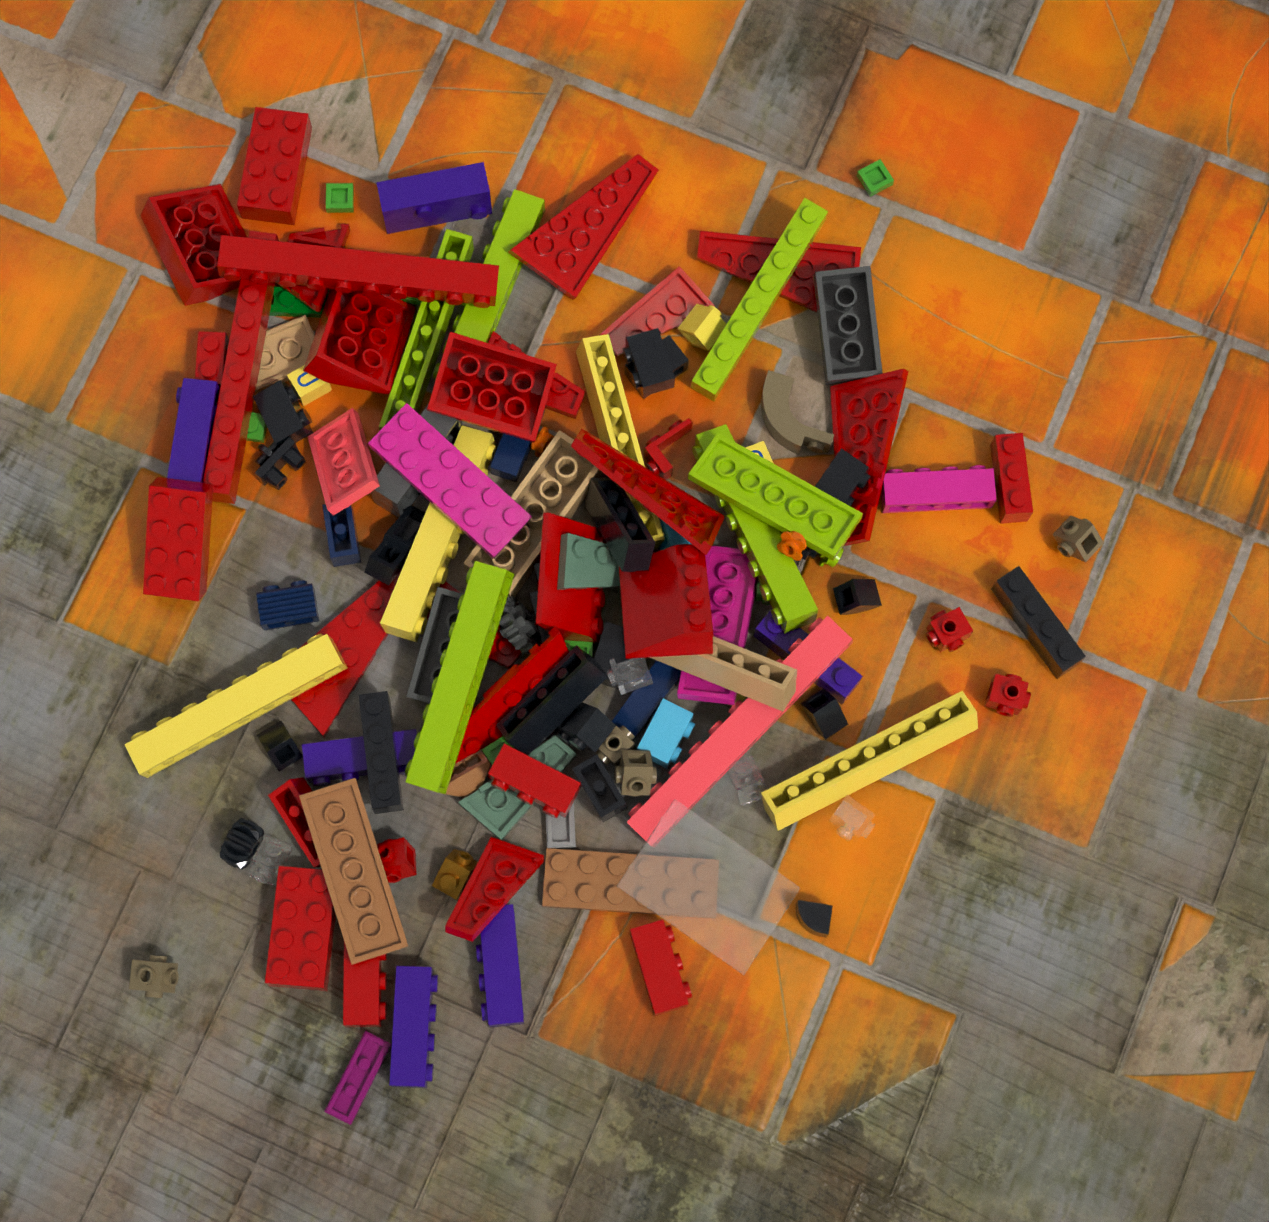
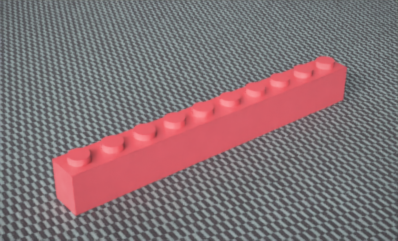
[627,616,853,847]

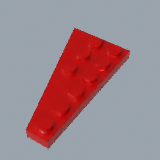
[508,154,659,300]
[697,231,861,313]
[830,368,909,546]
[571,429,725,555]
[291,569,402,738]
[455,626,569,764]

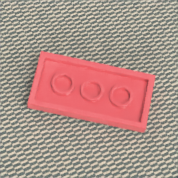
[308,408,380,516]

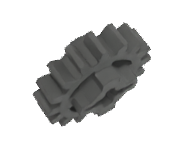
[499,595,541,655]

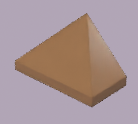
[441,749,490,798]

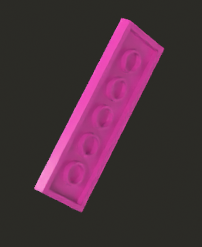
[368,403,532,559]
[677,546,758,705]

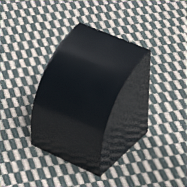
[833,579,882,615]
[801,688,849,740]
[257,720,303,772]
[796,900,833,938]

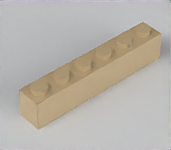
[649,636,797,711]

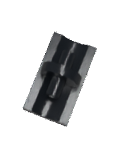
[255,437,305,490]

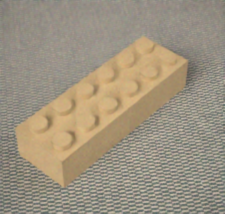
[463,430,603,598]

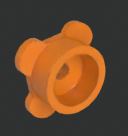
[531,427,554,457]
[777,531,807,561]

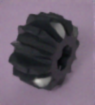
[220,818,264,870]

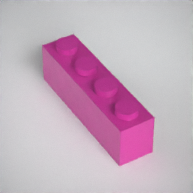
[881,465,996,513]

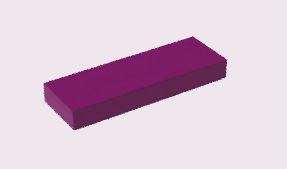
[324,1031,392,1125]

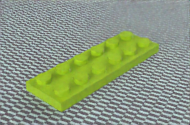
[688,433,863,561]

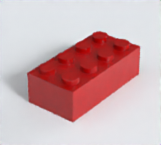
[237,107,312,225]
[143,477,213,601]
[265,866,336,991]

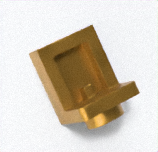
[432,849,478,900]

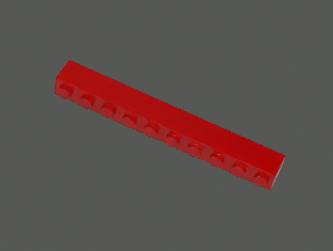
[203,231,279,504]
[217,235,499,308]

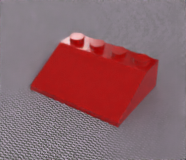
[140,184,248,306]
[303,288,416,395]
[427,332,557,443]
[536,512,606,643]
[619,544,713,659]

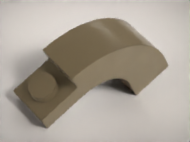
[761,370,834,455]

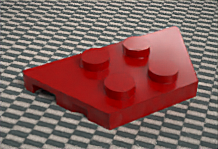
[277,223,350,312]

